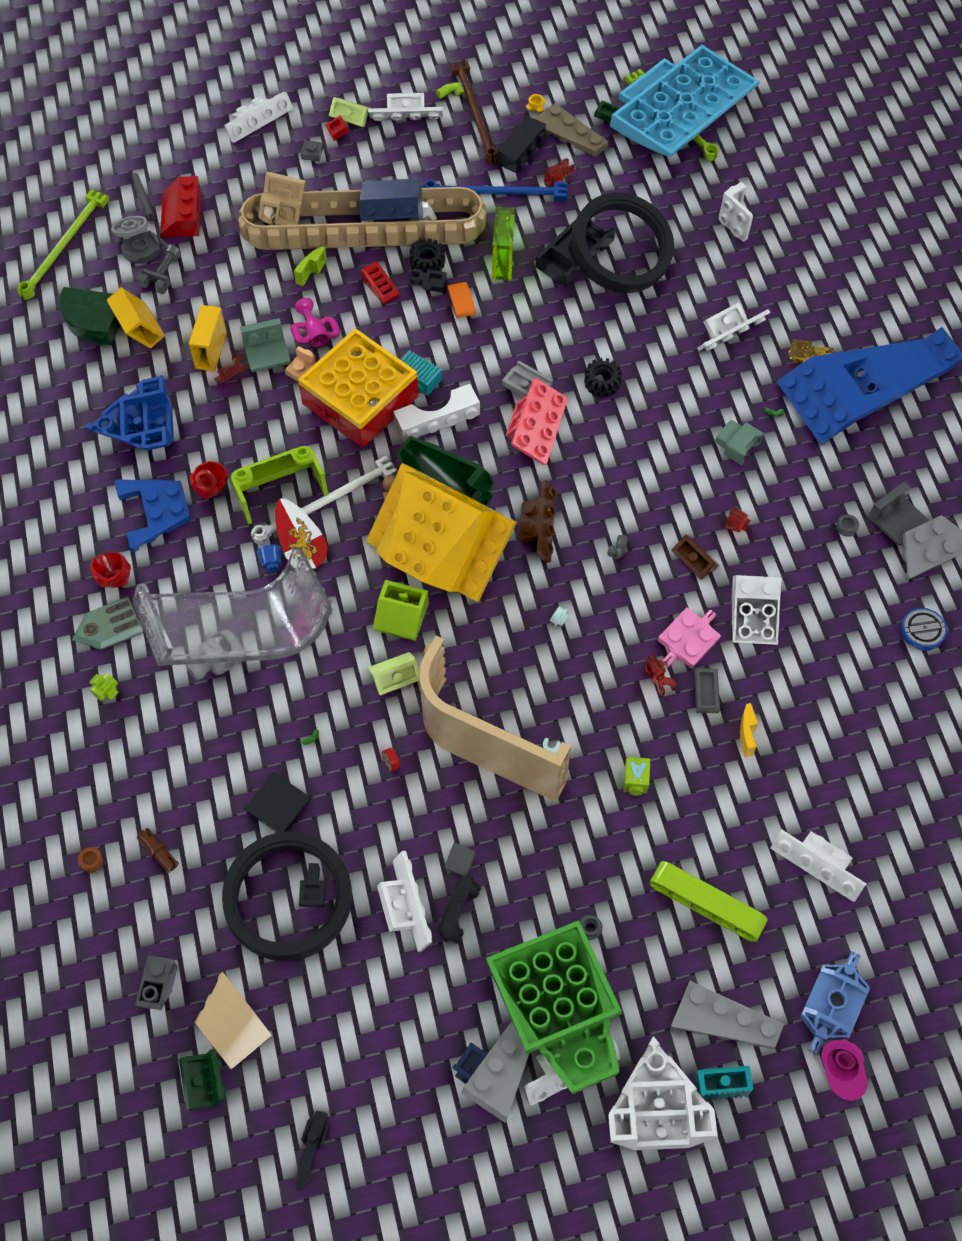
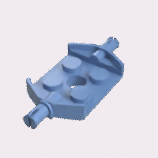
[800,951,870,1055]

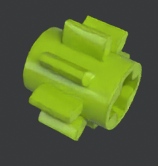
[89,673,118,701]

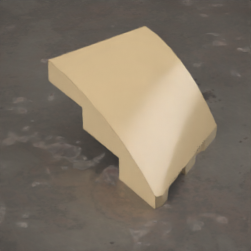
[258,171,306,225]
[195,972,272,1069]

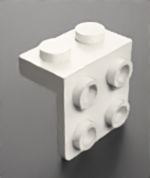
[718,182,753,242]

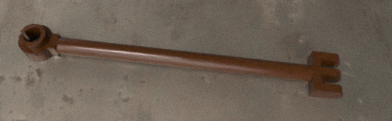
[449,60,497,165]

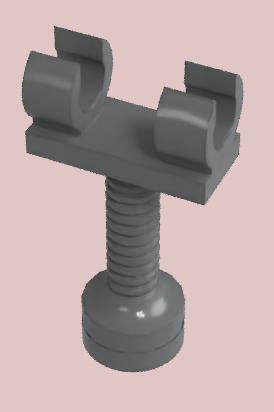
[137,245,182,294]

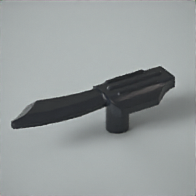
[296,1110,329,1191]

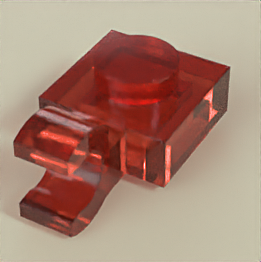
[544,158,575,187]
[214,354,250,385]
[644,654,676,696]

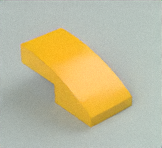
[740,703,758,758]

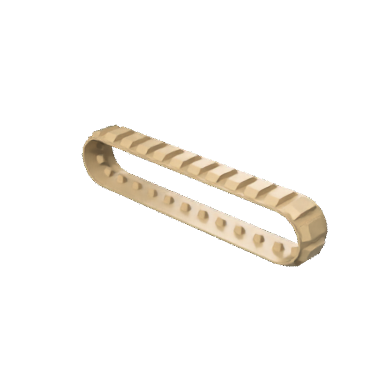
[238,187,486,250]

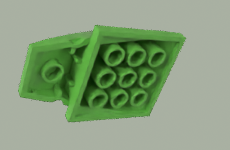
[486,920,622,1094]

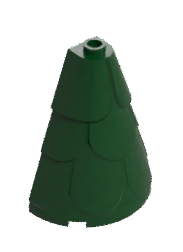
[397,436,494,507]

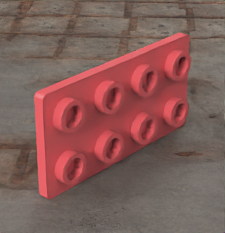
[505,378,568,465]

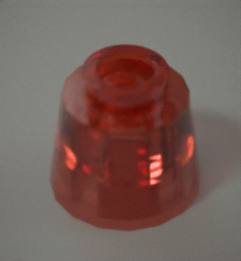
[723,506,751,532]

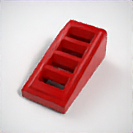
[361,261,400,304]

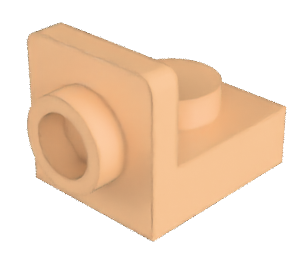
[285,346,316,381]

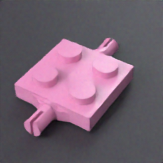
[657,607,721,669]

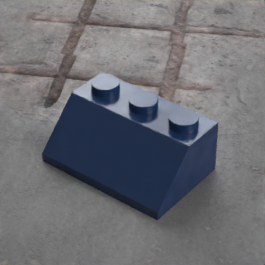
[360,178,423,222]

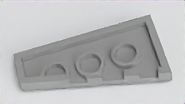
[670,981,784,1050]
[461,1021,529,1123]

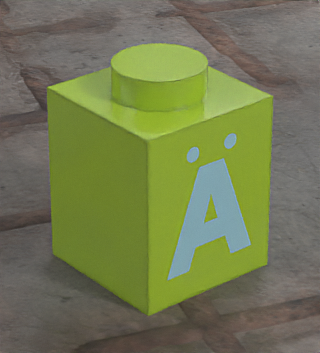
[623,757,650,796]

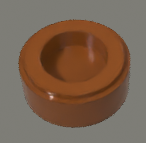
[78,847,104,873]

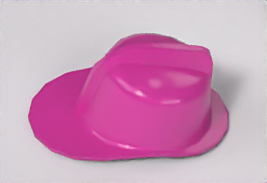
[821,1039,867,1101]

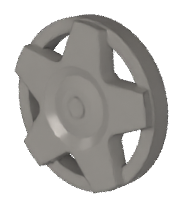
[111,216,148,239]

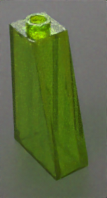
[492,207,515,280]

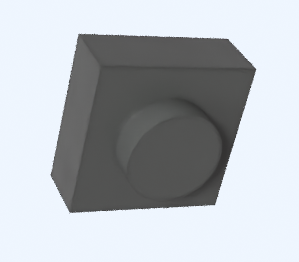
[301,140,323,161]

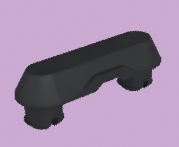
[438,877,481,943]

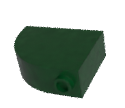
[59,287,120,345]

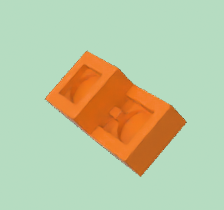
[447,282,476,318]

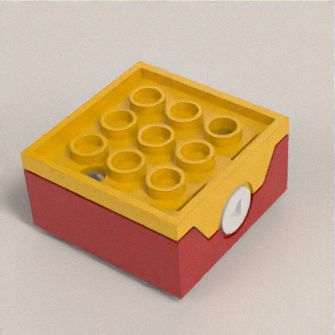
[298,328,419,448]

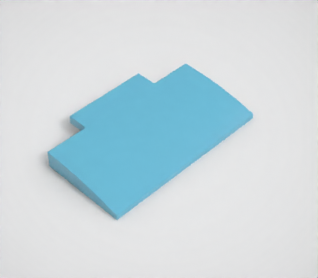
[610,45,760,157]

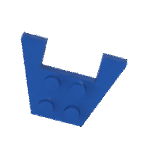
[114,479,191,553]

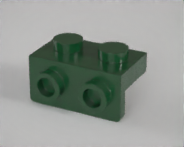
[179,1049,226,1111]

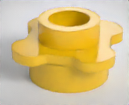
[526,94,546,112]

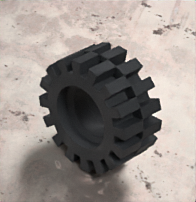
[410,238,445,273]
[584,358,622,398]

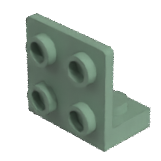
[240,318,291,372]

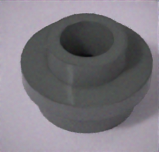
[579,915,603,940]

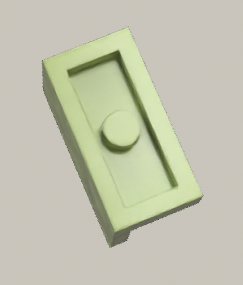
[329,97,372,127]
[368,652,420,695]

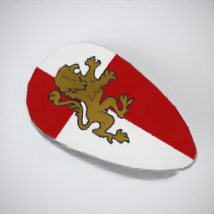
[275,498,328,571]

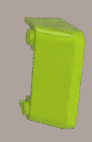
[229,446,329,524]

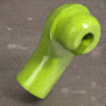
[436,82,464,99]

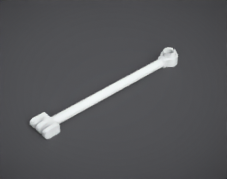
[251,456,398,544]

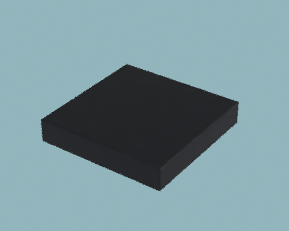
[244,772,311,833]

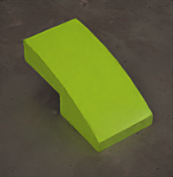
[294,246,327,286]

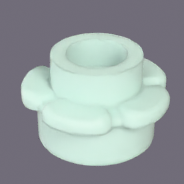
[549,606,569,627]

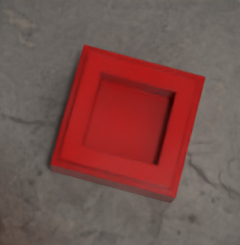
[325,115,350,141]

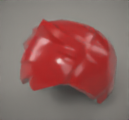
[189,461,228,499]
[90,552,131,588]

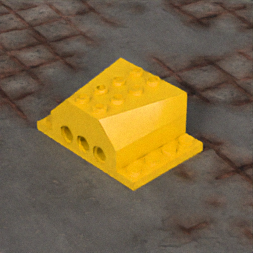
[366,463,517,602]

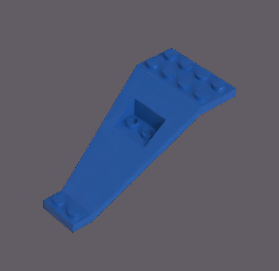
[777,327,962,445]

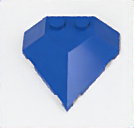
[84,375,174,451]

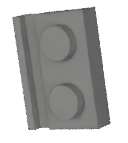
[502,361,553,398]

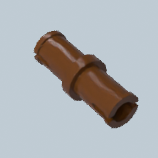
[137,828,179,873]

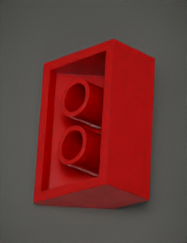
[160,176,202,237]

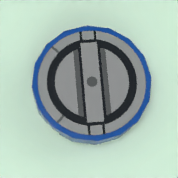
[901,608,947,651]

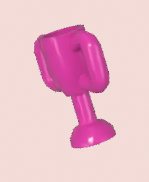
[290,298,340,347]

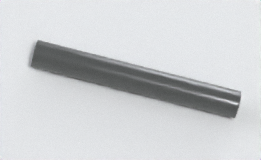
[131,173,154,219]

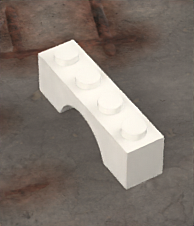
[393,384,480,442]

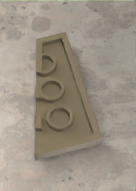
[534,103,609,157]

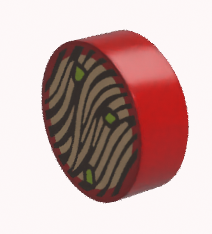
[382,748,400,772]

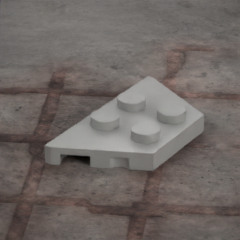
[902,515,962,581]

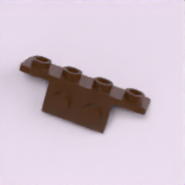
[519,480,557,563]

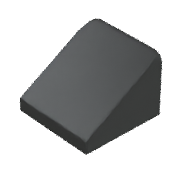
[444,842,476,877]

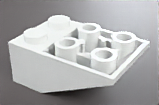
[732,575,781,645]

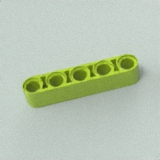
[649,861,768,942]

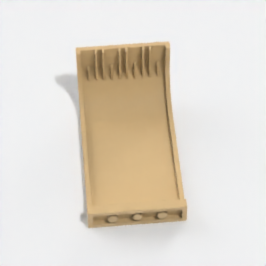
[419,636,571,802]

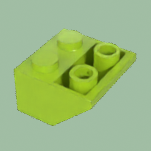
[373,580,429,641]

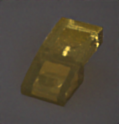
[788,339,834,363]

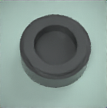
[836,514,859,537]

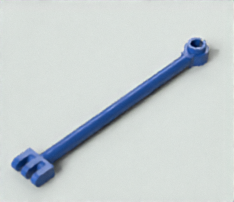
[423,180,567,201]

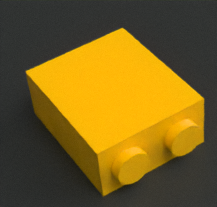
[107,287,165,349]
[189,305,227,372]

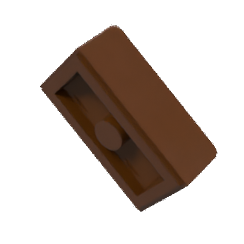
[672,534,719,580]

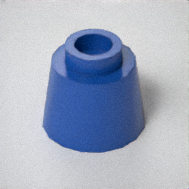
[256,544,282,572]

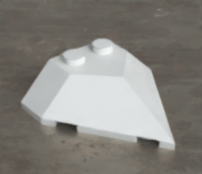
[608,1036,718,1150]

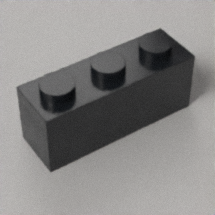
[497,116,547,173]

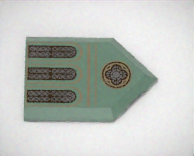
[72,596,143,650]

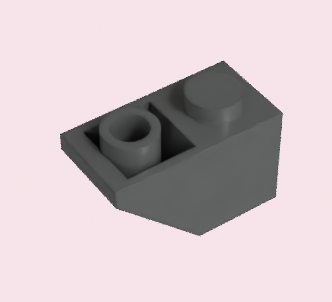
[135,955,178,1010]

